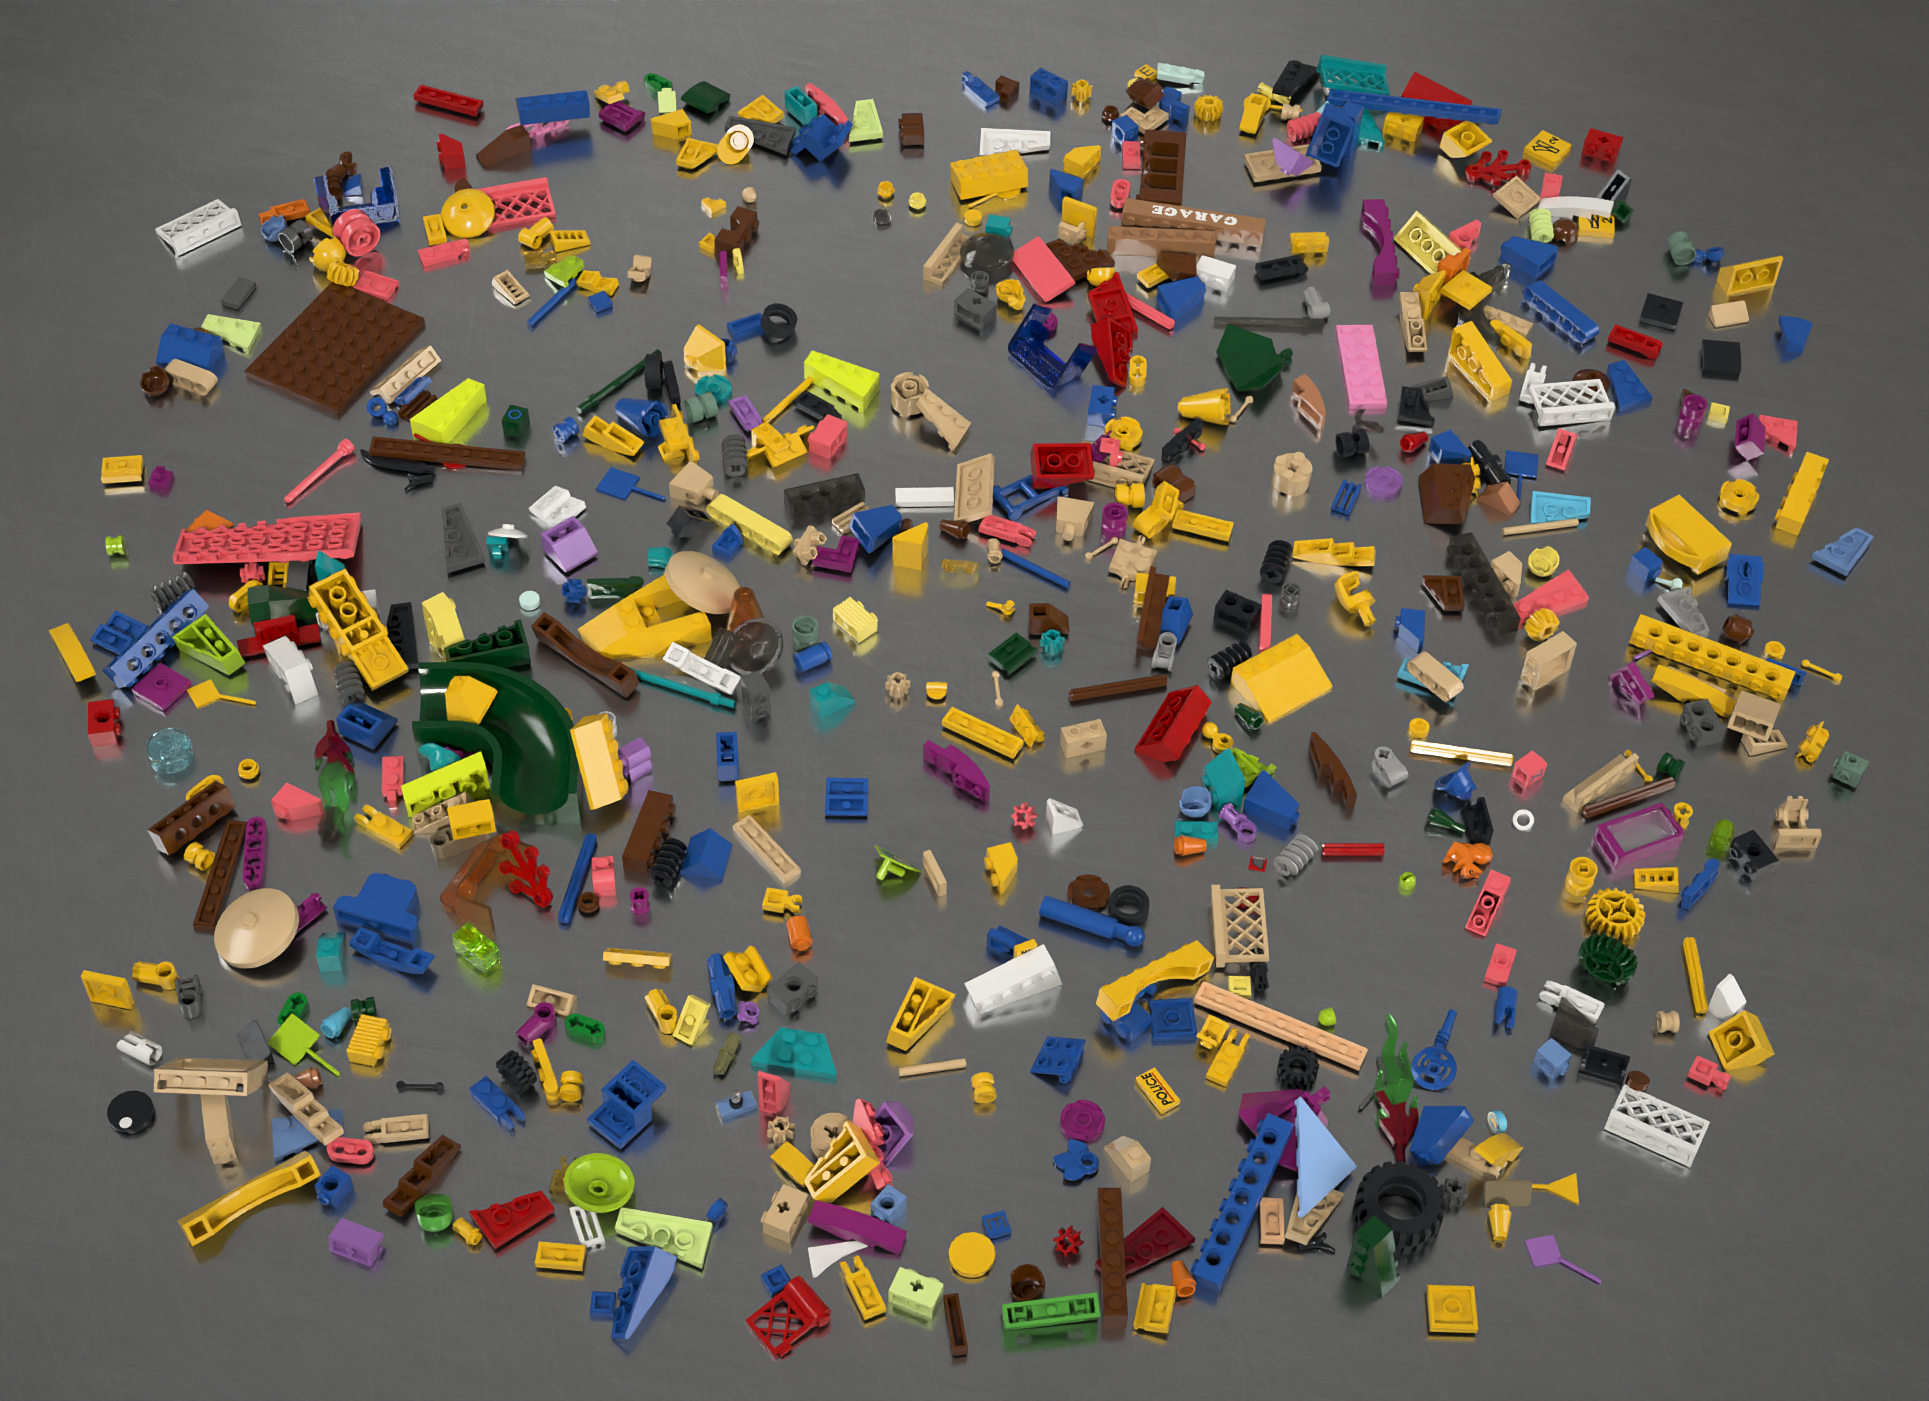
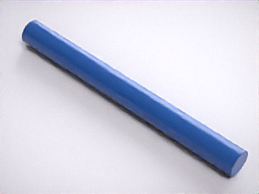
[527,279,577,326]
[1001,548,1071,588]

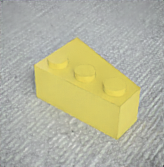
[422,592,465,662]

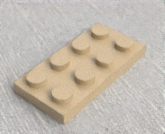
[1244,144,1322,182]
[954,453,995,523]

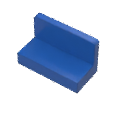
[987,926,1029,959]

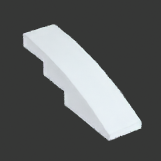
[1538,196,1614,220]

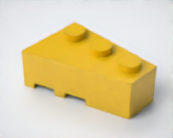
[886,977,956,1051]

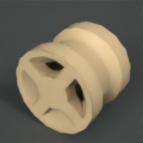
[1656,1010,1680,1033]

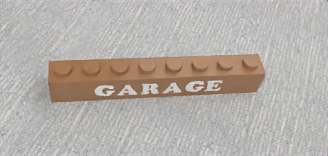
[1121,198,1266,247]

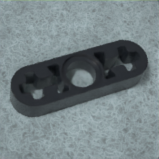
[663,360,681,405]

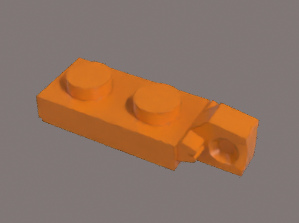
[258,199,311,226]

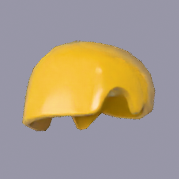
[1087,268,1114,287]

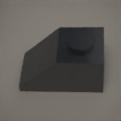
[666,505,714,539]

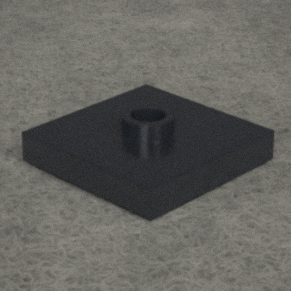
[1639,293,1683,330]

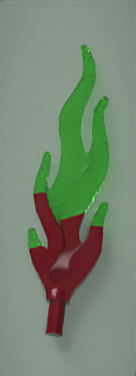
[314,720,355,834]
[1375,1014,1419,1164]

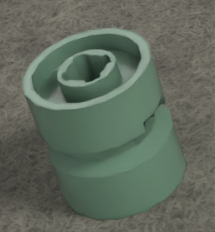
[1667,231,1696,266]
[684,392,718,423]
[792,615,819,652]

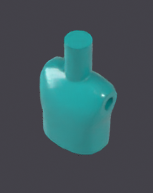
[648,547,674,568]

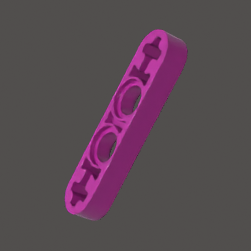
[242,816,267,890]

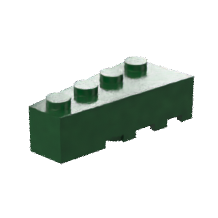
[444,619,531,668]

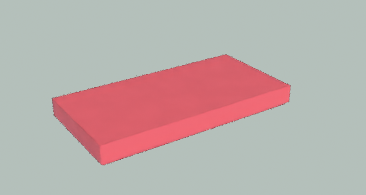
[1009,236,1076,303]

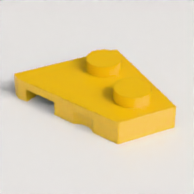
[676,138,718,169]

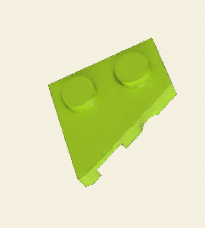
[544,255,585,288]

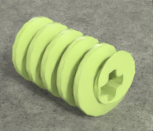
[1529,208,1554,243]

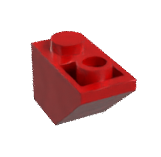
[436,134,466,170]

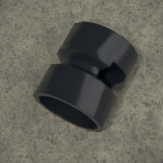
[1335,429,1369,458]

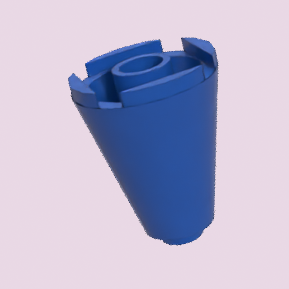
[615,398,668,437]

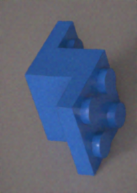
[790,114,853,161]
[587,1060,667,1150]

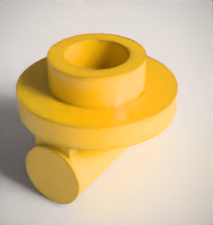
[926,682,947,699]

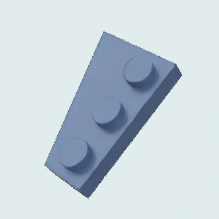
[1811,527,1874,576]
[272,1108,344,1163]

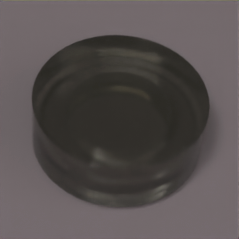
[873,209,891,225]

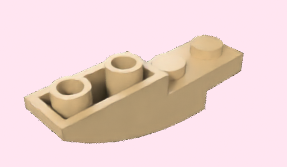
[1399,292,1428,352]

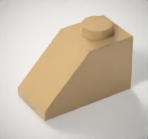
[1104,1136,1151,1183]

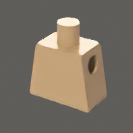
[669,461,719,505]
[1056,496,1094,541]

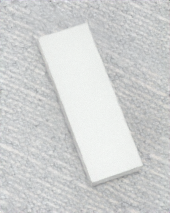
[895,487,954,507]

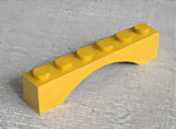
[1096,940,1214,1021]
[177,1151,321,1246]

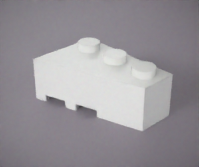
[263,636,319,705]

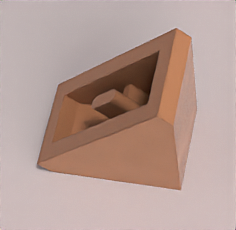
[1477,482,1521,517]

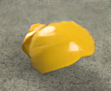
[995,279,1025,310]

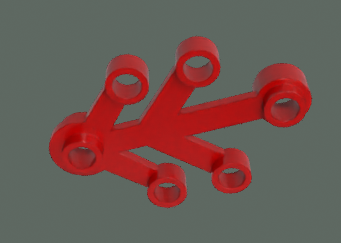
[1465,149,1531,186]
[499,830,553,908]

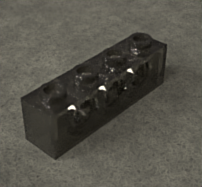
[784,473,865,519]

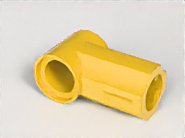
[518,217,554,250]
[132,961,180,990]
[645,989,678,1034]

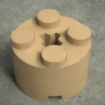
[891,372,929,417]
[1272,452,1312,496]

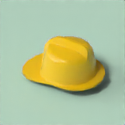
[717,125,754,165]

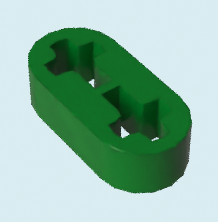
[644,73,673,94]
[277,992,309,1028]
[564,1013,606,1043]

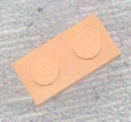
[1259,1198,1285,1245]

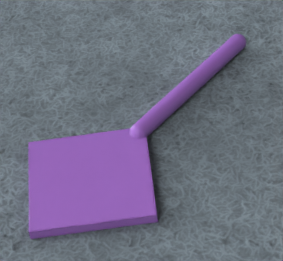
[1525,1235,1602,1283]

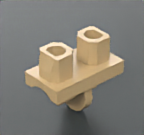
[792,526,827,565]

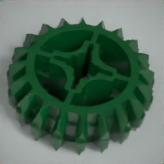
[1578,933,1638,985]

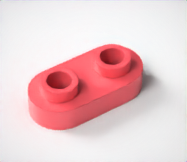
[1110,179,1131,208]
[327,1137,374,1164]

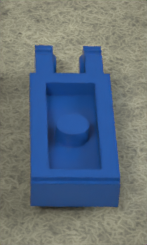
[1681,858,1720,910]
[469,1076,525,1130]

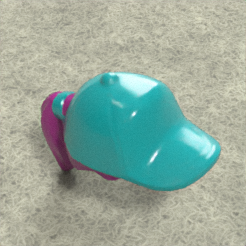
[418,743,475,772]

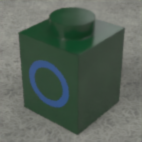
[502,404,530,437]

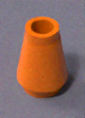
[1173,835,1206,856]
[1171,1260,1196,1297]

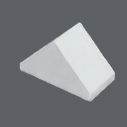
[1046,798,1083,835]

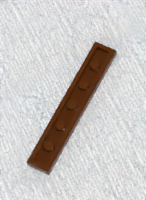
[193,820,247,931]

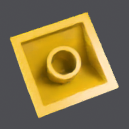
[892,522,928,571]

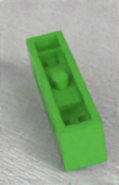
[1001,1292,1101,1331]

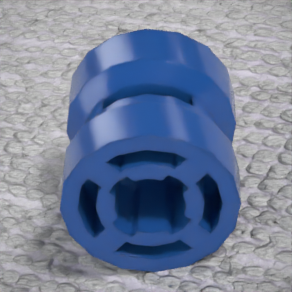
[553,417,579,442]

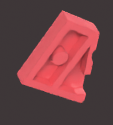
[1759,415,1798,452]

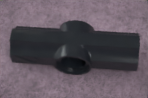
[1468,440,1511,485]

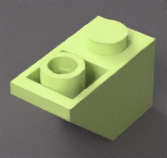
[658,88,677,114]

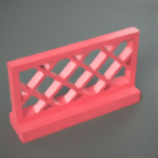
[477,177,556,229]

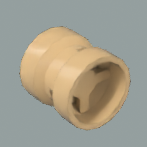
[1281,103,1301,120]

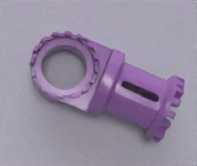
[1218,803,1257,843]

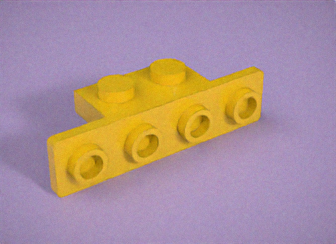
[659,404,700,465]
[746,425,815,469]

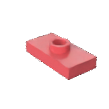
[1122,141,1141,169]
[1484,943,1517,987]

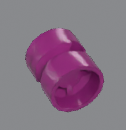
[1678,394,1708,430]
[1101,502,1128,539]

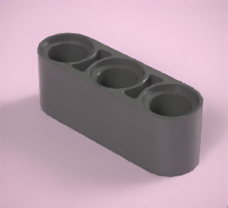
[286,559,313,592]

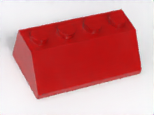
[1401,72,1472,132]
[1134,685,1212,763]

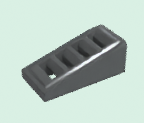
[1411,376,1453,401]

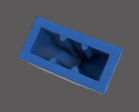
[1500,236,1559,278]
[1156,276,1206,321]
[849,505,902,553]
[1243,770,1301,831]
[1409,1106,1474,1165]

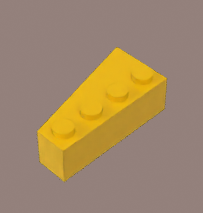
[1448,321,1512,401]

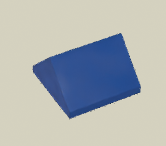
[680,828,732,880]

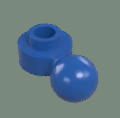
[1692,247,1724,263]
[367,397,399,426]

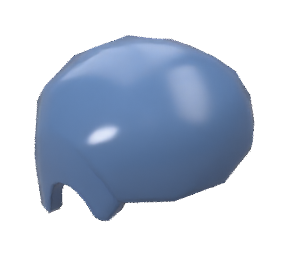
[261,215,288,242]
[1179,786,1211,818]

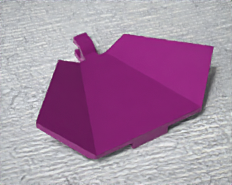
[1239,1086,1330,1172]

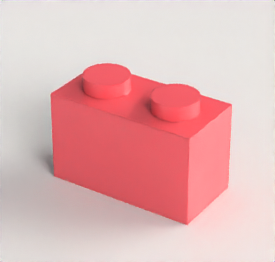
[808,414,848,459]

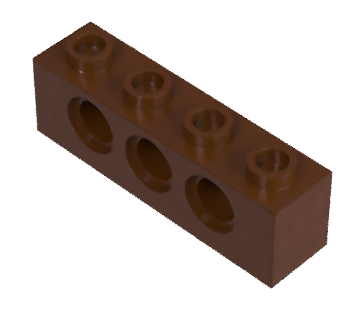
[148,781,236,855]

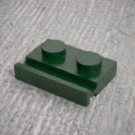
[988,632,1037,675]

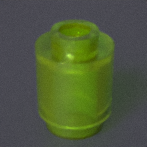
[1709,819,1735,851]

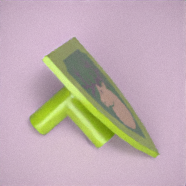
[874,845,921,880]

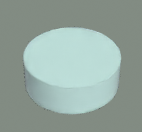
[519,591,540,611]

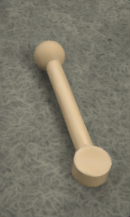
[1229,396,1253,422]
[1085,537,1118,561]
[992,671,1003,707]

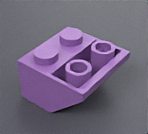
[541,516,598,573]

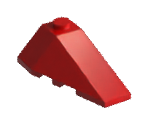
[1091,316,1133,387]

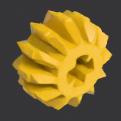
[1194,94,1223,122]
[327,261,359,287]
[1524,608,1560,642]

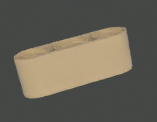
[164,359,218,396]
[1407,651,1464,702]

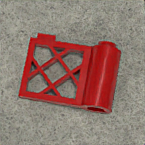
[745,1276,831,1357]

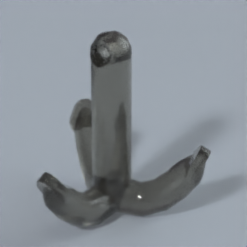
[1352,409,1384,434]

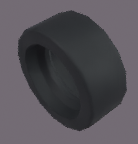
[760,303,798,339]
[644,354,663,389]
[1108,885,1150,927]

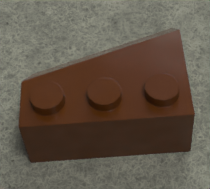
[1419,464,1475,524]

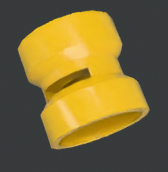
[184,842,215,871]
[558,1070,584,1102]
[971,1072,996,1104]

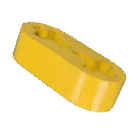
[1129,355,1147,387]

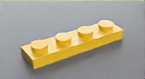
[942,707,1024,759]

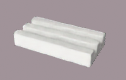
[569,1206,605,1250]

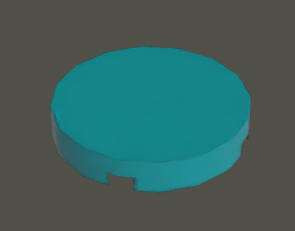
[695,374,732,405]

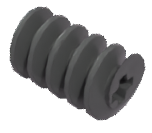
[721,434,748,477]
[149,572,196,610]
[333,661,365,706]

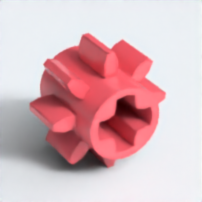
[240,562,265,584]
[1011,802,1039,830]

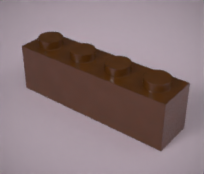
[622,790,676,874]

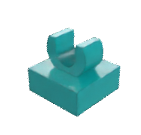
[486,537,509,559]

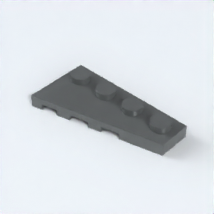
[724,115,796,155]
[442,503,485,573]

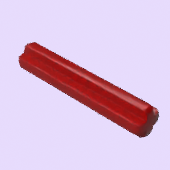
[1322,843,1385,856]

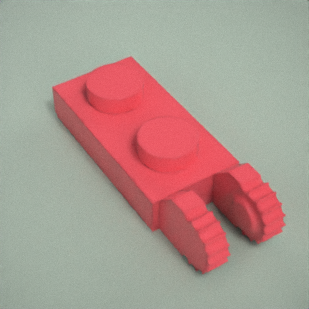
[979,515,1036,547]

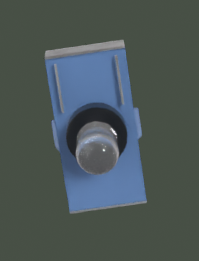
[716,1090,757,1121]

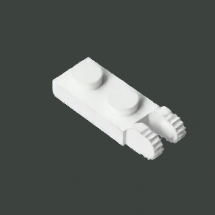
[1519,363,1547,404]
[1539,980,1605,1024]

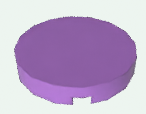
[1364,466,1403,498]

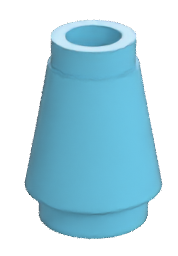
[320,1007,352,1038]

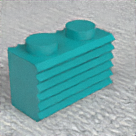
[785,86,818,125]

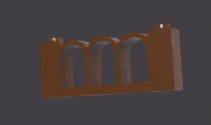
[1136,129,1187,206]

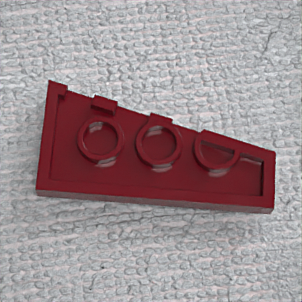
[1095,1207,1195,1275]

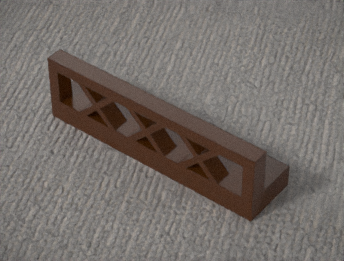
[1136,566,1170,651]

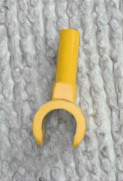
[986,600,1015,616]

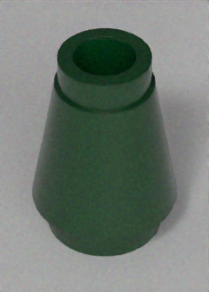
[1234,703,1264,730]

